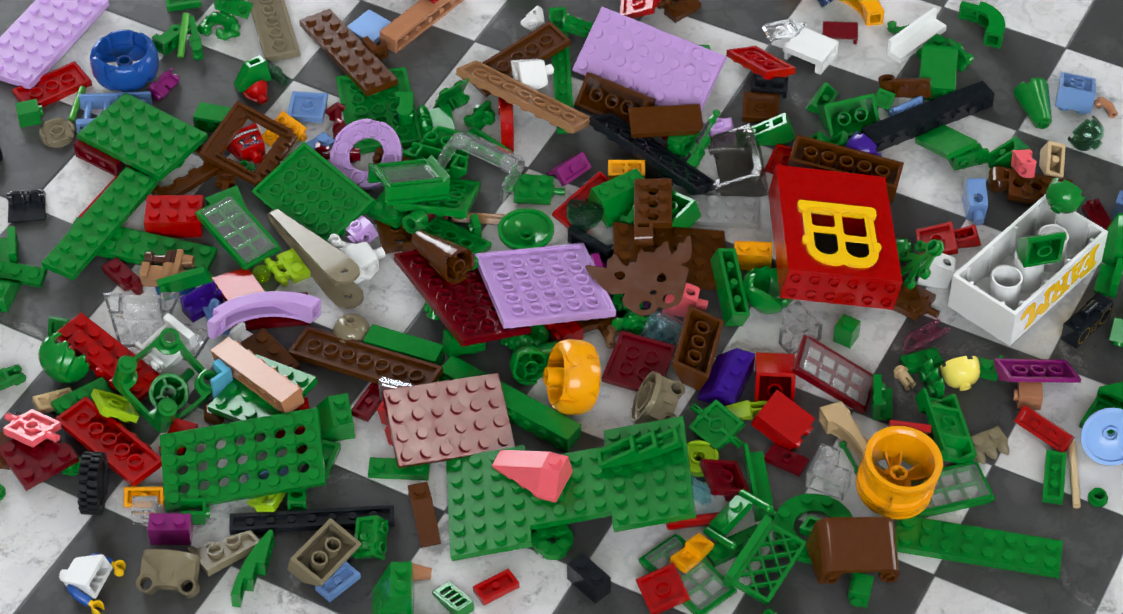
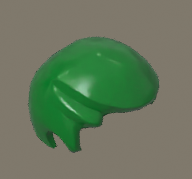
[743,266,793,314]
[38,332,89,384]

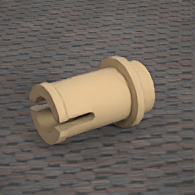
[893,365,916,390]

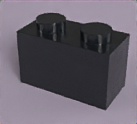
[567,553,611,604]

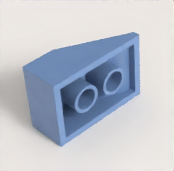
[1055,72,1096,115]

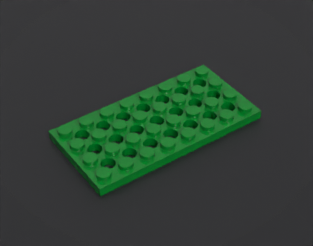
[160,407,327,513]

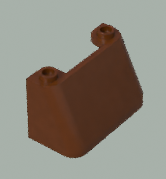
[806,517,899,584]

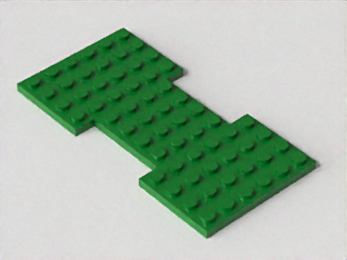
[446,416,696,561]

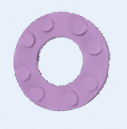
[330,119,403,190]

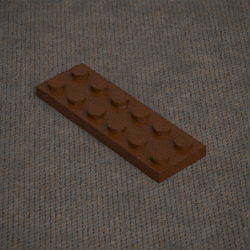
[470,21,571,97]

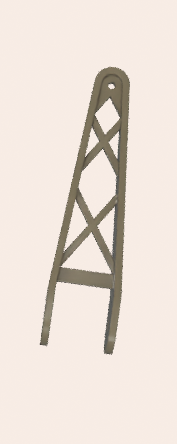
[267,209,364,309]

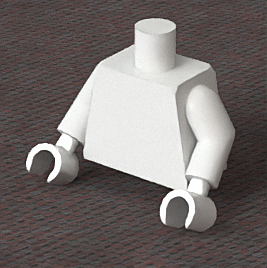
[328,234,386,284]

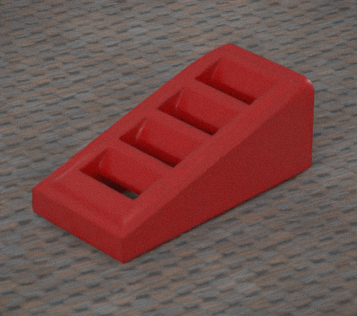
[954,224,981,248]

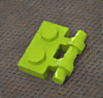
[264,248,311,287]

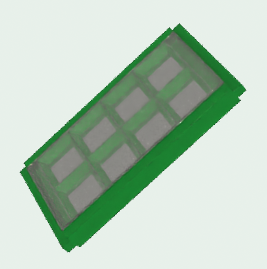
[195,193,281,271]
[911,461,995,518]
[638,533,737,614]

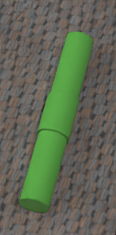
[177,13,190,58]
[68,86,86,123]

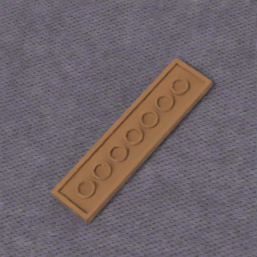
[455,60,590,134]

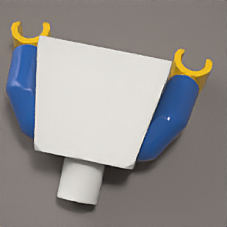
[59,553,126,614]

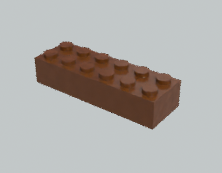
[788,134,904,203]

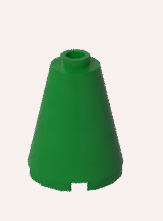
[1013,78,1052,129]

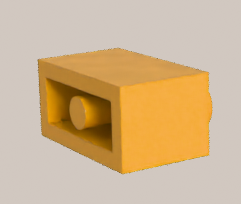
[734,241,772,270]

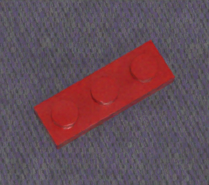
[1014,405,1075,453]

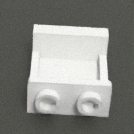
[783,27,839,75]
[135,313,198,374]

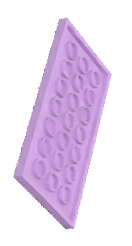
[0,0,110,90]
[572,7,727,112]

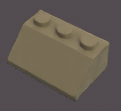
[287,518,362,587]

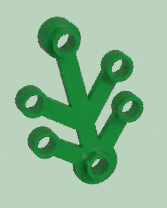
[900,239,944,290]

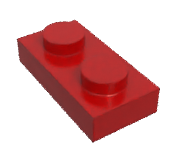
[473,568,520,606]

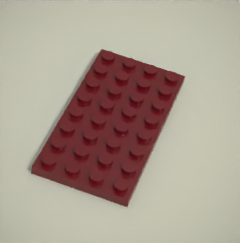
[393,250,531,347]

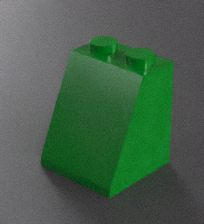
[919,44,958,100]
[372,561,414,614]

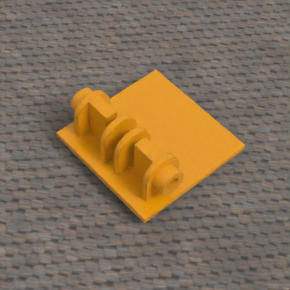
[262,110,307,150]

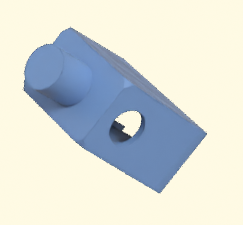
[962,178,988,225]

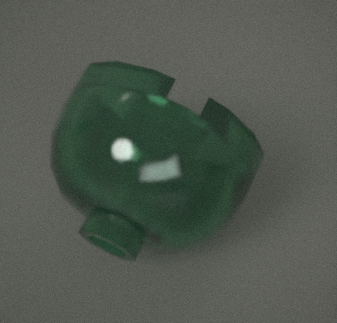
[1067,116,1104,151]
[566,199,604,232]

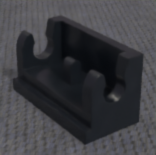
[751,74,789,99]

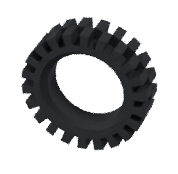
[77,451,109,515]

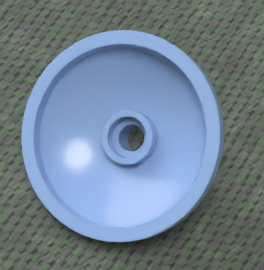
[1081,408,1123,466]

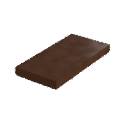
[628,104,703,138]

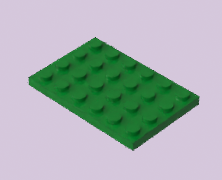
[336,67,422,154]
[77,92,208,181]
[251,142,376,244]

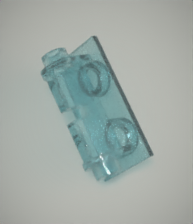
[691,475,717,505]

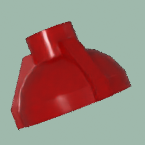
[243,80,269,105]

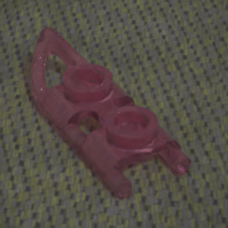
[904,318,950,353]

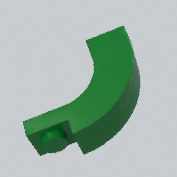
[958,1,1005,49]

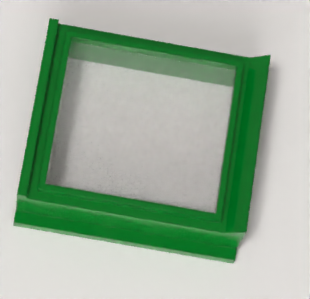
[367,155,451,206]

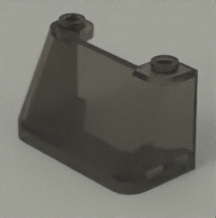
[707,124,769,197]

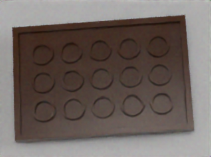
[612,222,726,290]

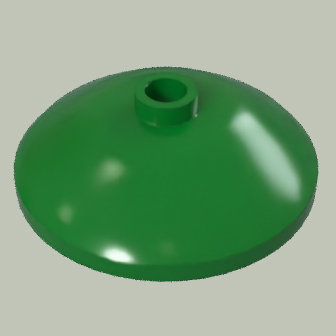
[498,208,554,250]

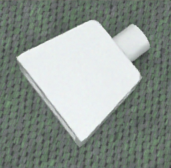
[511,59,554,90]
[916,253,958,289]

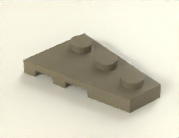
[187,530,259,577]

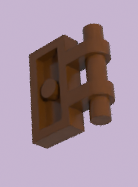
[657,0,701,23]

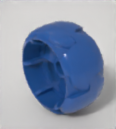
[90,29,159,92]

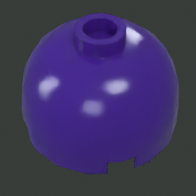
[846,131,882,157]

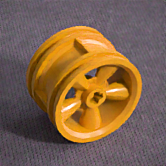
[855,426,943,519]

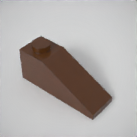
[407,482,441,548]

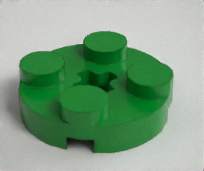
[532,524,573,560]

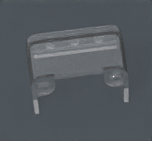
[438,132,525,203]

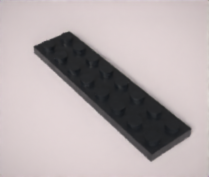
[589,112,719,196]

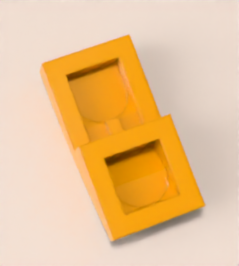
[670,533,715,574]

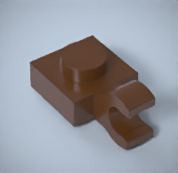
[216,170,236,191]

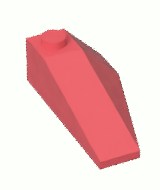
[492,450,573,503]

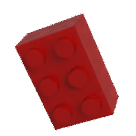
[144,195,205,238]

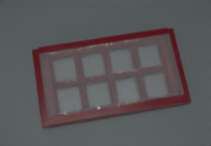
[792,335,873,414]

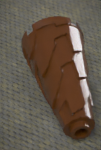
[411,230,475,284]

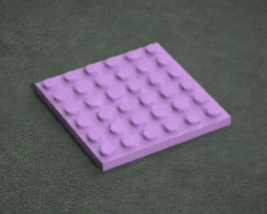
[475,243,616,329]

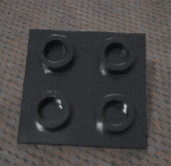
[7,189,46,223]

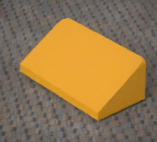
[123,486,165,508]

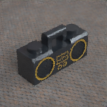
[1061,292,1113,349]

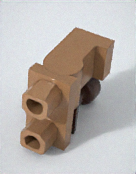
[139,249,195,287]

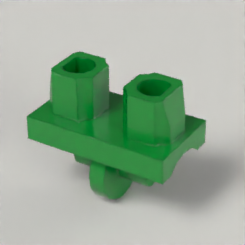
[946,39,974,72]
[464,100,496,130]

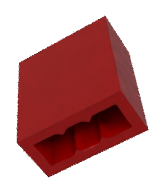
[750,389,815,451]

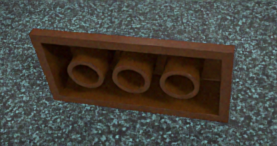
[574,72,656,123]
[672,305,724,391]

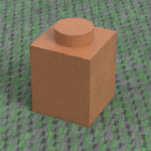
[1013,382,1043,410]

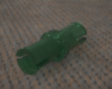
[265,59,290,87]

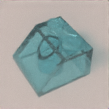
[640,310,683,347]

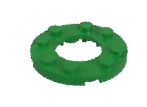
[773,493,853,564]

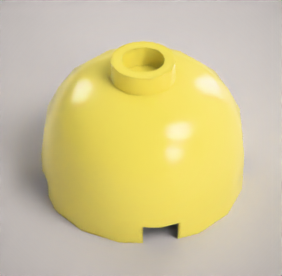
[940,356,980,391]

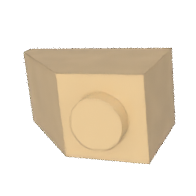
[1039,141,1066,179]

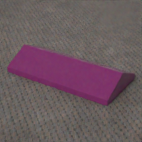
[994,358,1082,383]

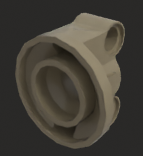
[630,371,685,424]
[136,549,201,598]

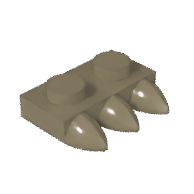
[971,426,1009,464]

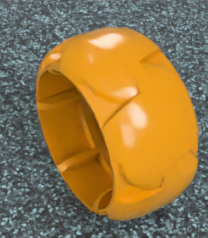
[543,339,601,415]

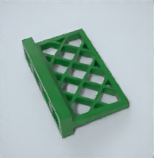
[723,514,806,606]

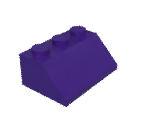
[697,348,755,406]

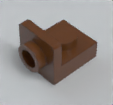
[362,36,388,60]

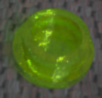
[252,265,271,283]

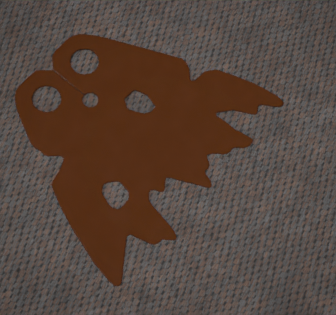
[585,236,692,316]

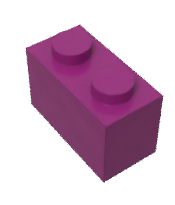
[147,513,194,545]

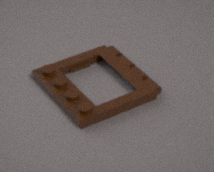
[199,100,298,187]
[125,145,223,195]

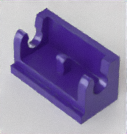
[180,281,224,323]

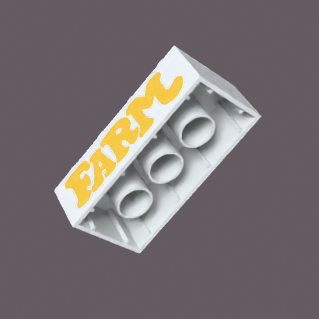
[948,194,1108,346]

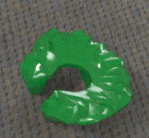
[197,11,241,41]
[501,324,549,351]

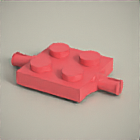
[3,409,62,447]

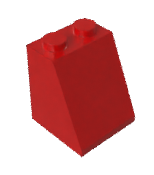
[754,352,796,407]

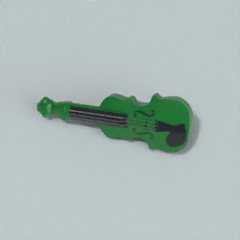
[681,109,720,168]

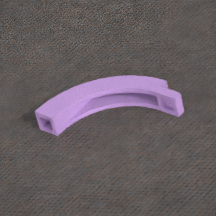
[207,291,321,340]

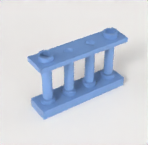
[76,91,153,133]

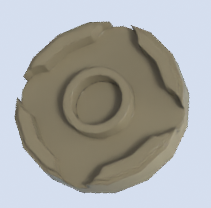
[39,118,76,148]

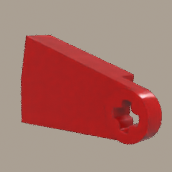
[498,97,514,151]

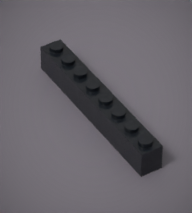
[861,80,995,152]

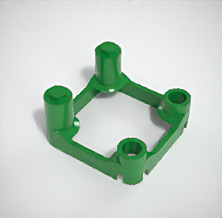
[112,328,218,433]

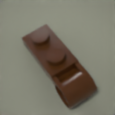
[879,74,932,98]

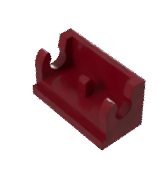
[822,21,858,44]

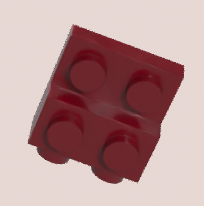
[699,459,750,502]

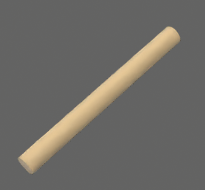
[1068,440,1081,509]

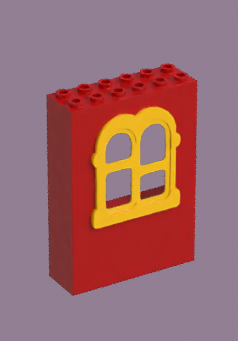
[768,165,903,310]

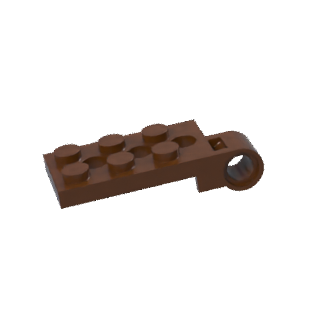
[988,166,1072,205]
[634,178,672,246]
[374,211,416,254]

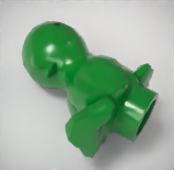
[611,302,652,335]

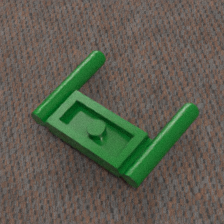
[703,489,773,550]

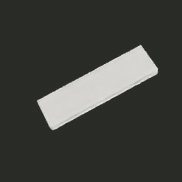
[887,7,947,64]

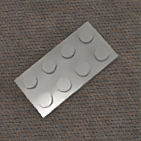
[685,194,759,229]

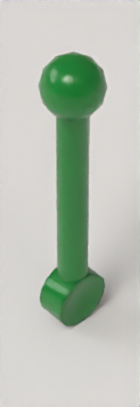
[839,441,859,475]

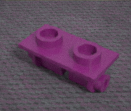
[148,67,180,101]

